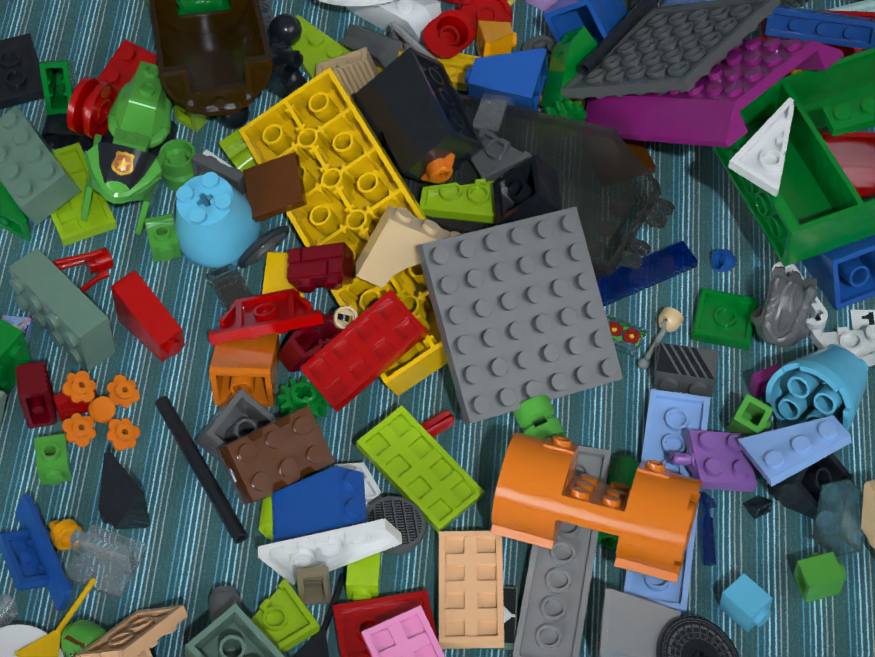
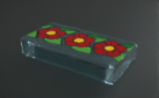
[606,314,646,357]

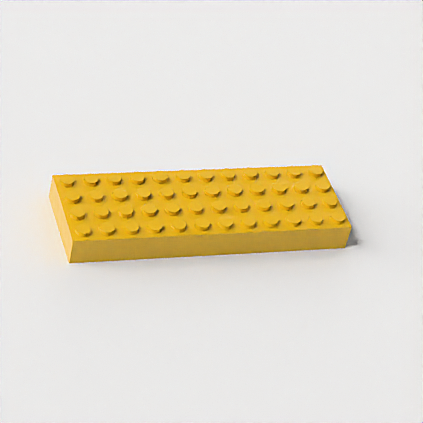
[238,67,448,396]

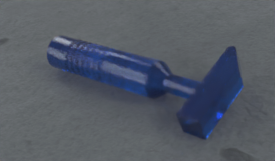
[699,492,717,566]

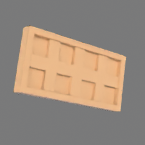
[439,531,504,649]

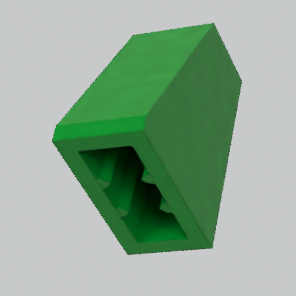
[39,60,77,115]

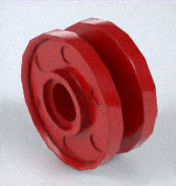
[67,77,117,139]

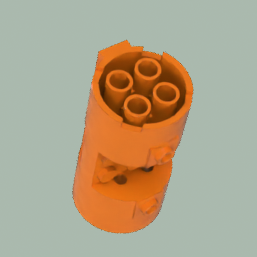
[490,432,703,583]

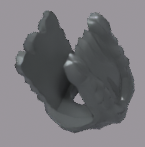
[750,266,817,347]

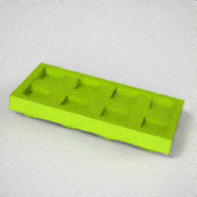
[50,142,117,247]
[356,405,485,534]

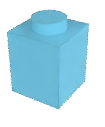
[719,573,773,633]

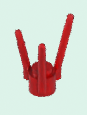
[53,247,114,293]

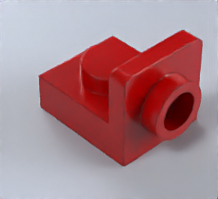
[52,379,97,422]

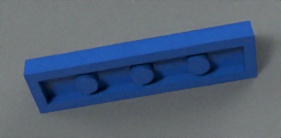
[764,5,875,50]

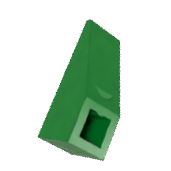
[542,26,598,107]

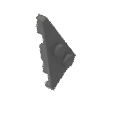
[470,124,531,182]

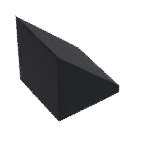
[743,495,773,520]

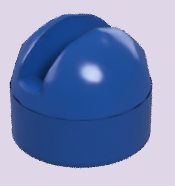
[711,249,737,272]

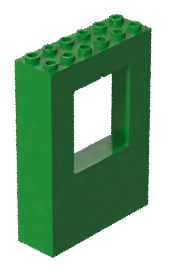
[711,47,875,267]

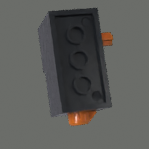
[354,47,484,186]

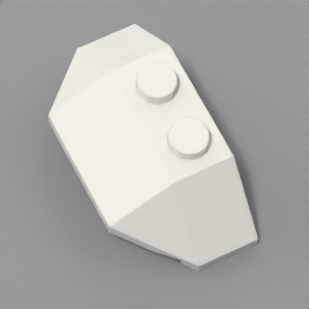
[346,0,441,46]

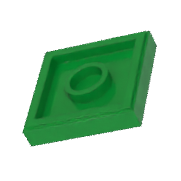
[691,288,759,351]

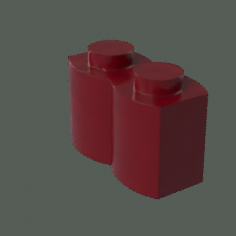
[277,314,343,372]

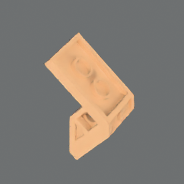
[75,605,188,657]

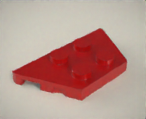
[208,288,324,345]

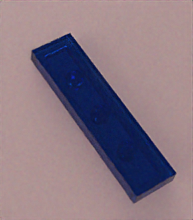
[596,241,698,307]

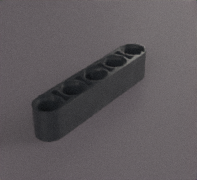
[41,113,178,156]

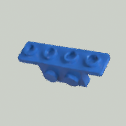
[0,494,73,611]

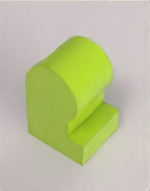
[219,129,258,174]

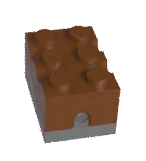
[216,406,335,504]

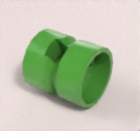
[159,139,196,191]
[513,395,566,440]

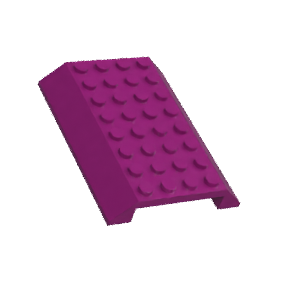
[582,37,844,148]

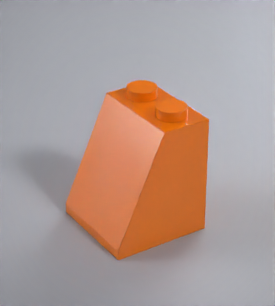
[209,333,281,407]

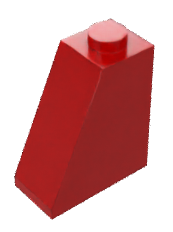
[111,270,185,362]

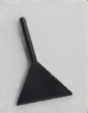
[293,574,346,657]

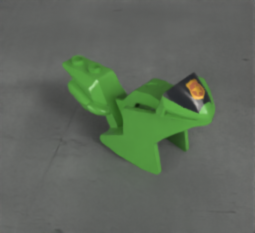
[81,61,172,235]

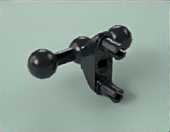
[216,13,307,130]

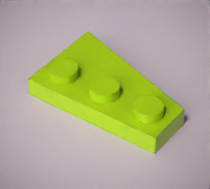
[288,15,350,79]
[419,176,502,224]
[251,578,320,654]

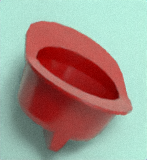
[422,9,476,58]

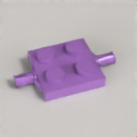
[669,430,757,492]

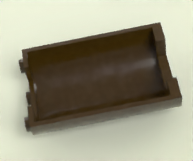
[149,0,273,116]

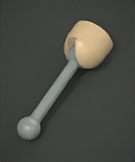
[638,307,684,369]

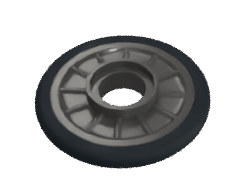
[238,225,289,268]

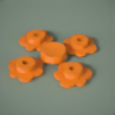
[61,370,140,451]

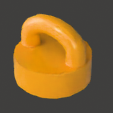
[49,519,83,551]

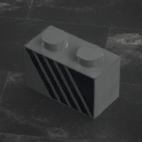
[653,342,719,397]

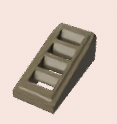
[296,566,331,605]

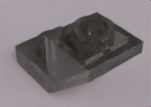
[205,263,252,313]

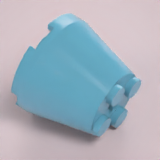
[175,172,261,270]
[766,344,869,431]

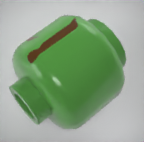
[61,619,107,657]

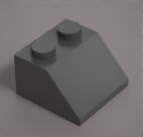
[195,389,277,462]

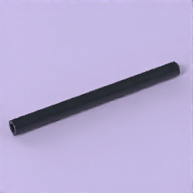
[578,0,659,75]
[155,396,248,544]

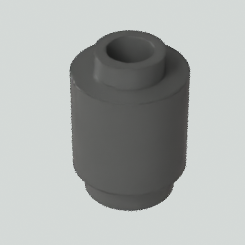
[209,586,241,624]

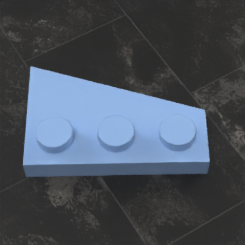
[737,415,852,487]

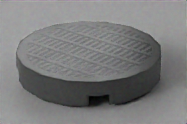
[366,496,426,555]

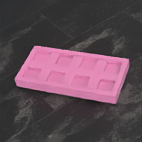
[361,605,445,657]

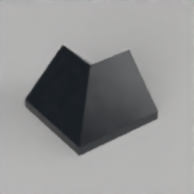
[98,450,151,529]

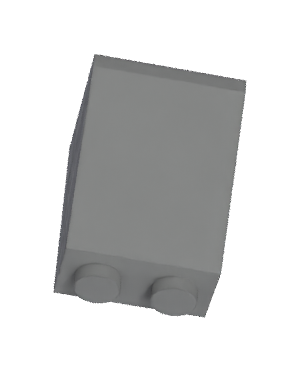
[598,588,681,657]

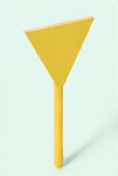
[14,578,96,657]

